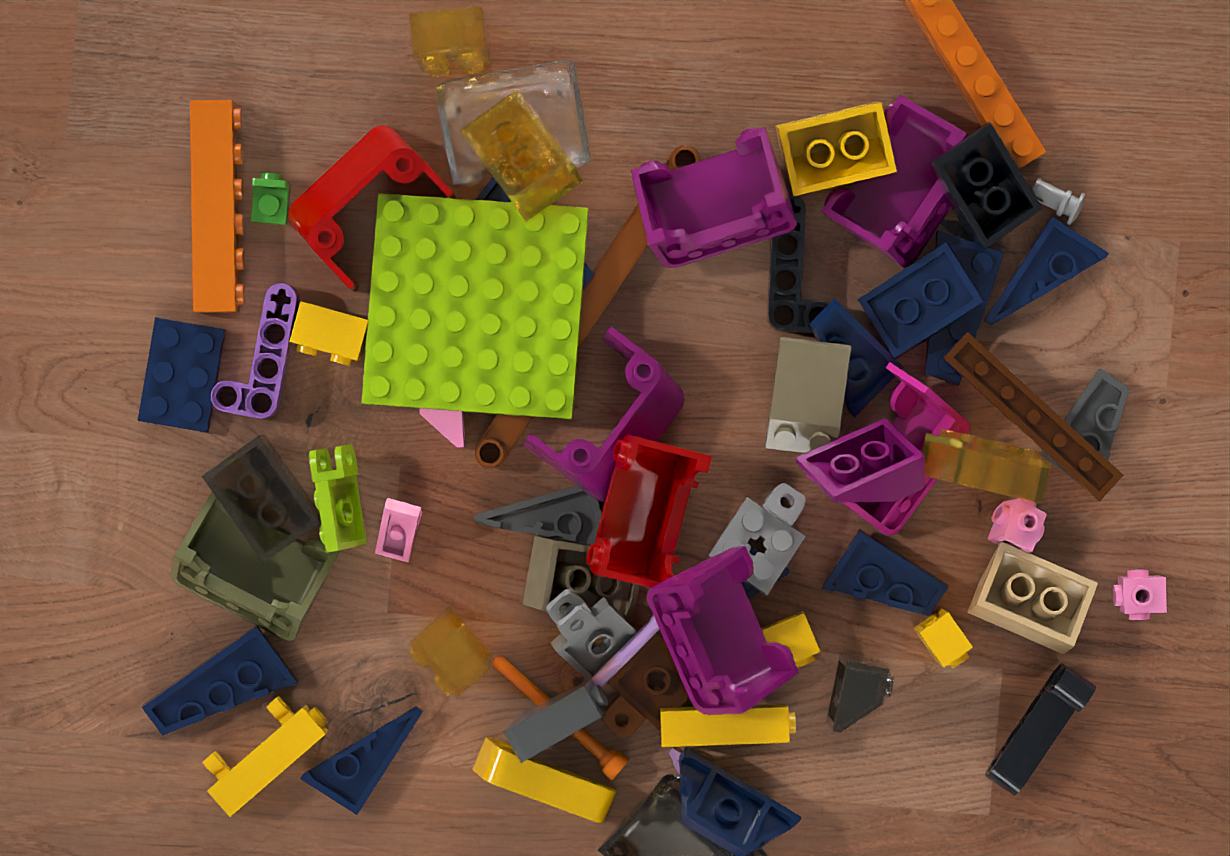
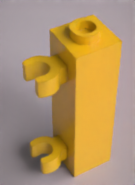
[202,696,329,817]
[660,704,796,747]

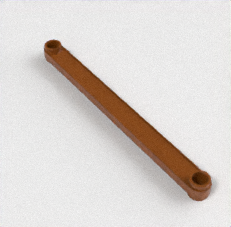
[475,145,701,468]

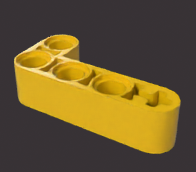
[472,737,617,824]

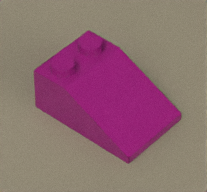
[796,418,925,502]

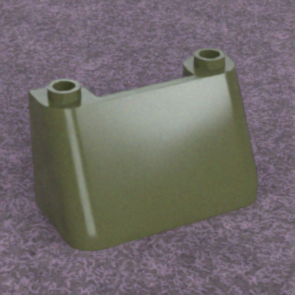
[170,487,339,641]

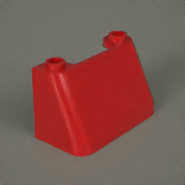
[586,434,712,588]

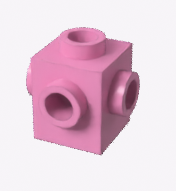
[987,497,1047,552]
[1112,569,1167,620]

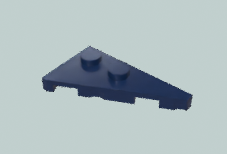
[984,217,1109,325]
[300,706,424,815]

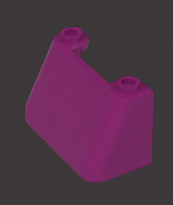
[821,95,969,268]
[630,127,797,268]
[647,546,799,715]

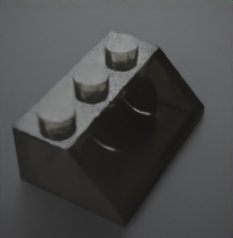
[202,435,321,563]
[826,653,894,733]

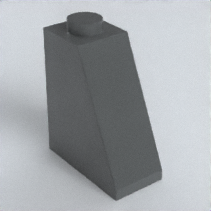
[504,678,608,763]

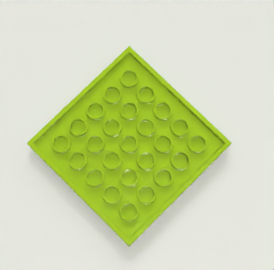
[361,193,589,420]

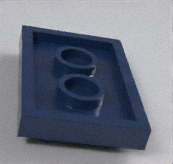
[858,242,986,359]
[138,317,226,433]

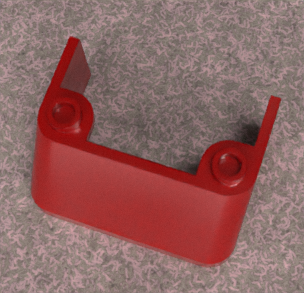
[288,125,456,291]

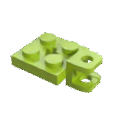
[309,444,367,552]

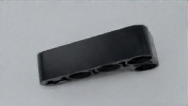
[767,194,828,334]
[985,663,1096,796]

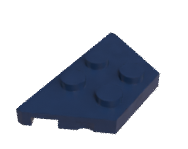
[679,747,802,856]

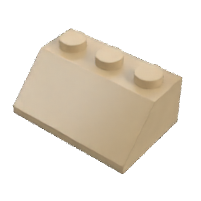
[967,541,1098,654]

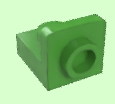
[251,173,291,225]

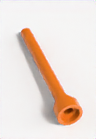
[493,656,630,780]

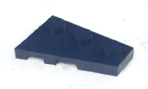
[810,299,904,418]

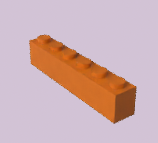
[903,0,1046,169]
[190,100,245,313]

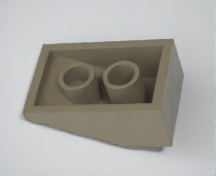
[765,337,851,453]
[522,536,640,623]

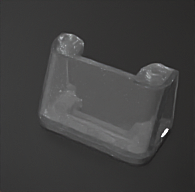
[436,61,591,186]

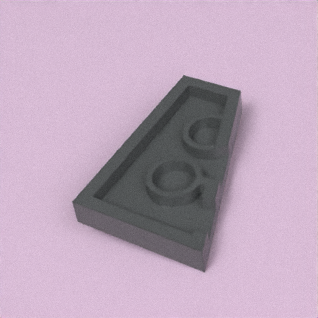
[1039,369,1129,482]

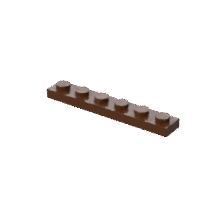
[943,332,1124,501]

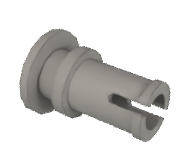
[1032,178,1086,225]

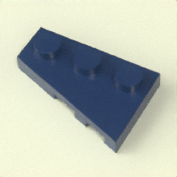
[822,529,948,616]

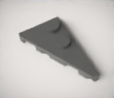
[474,485,602,545]

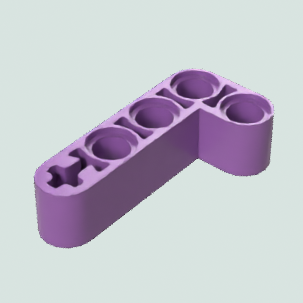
[211,283,300,418]

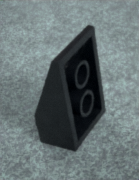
[931,122,1043,249]

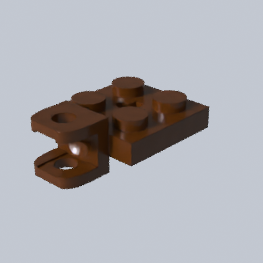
[602,632,689,739]

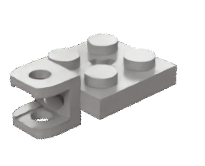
[707,483,806,596]
[546,590,639,680]

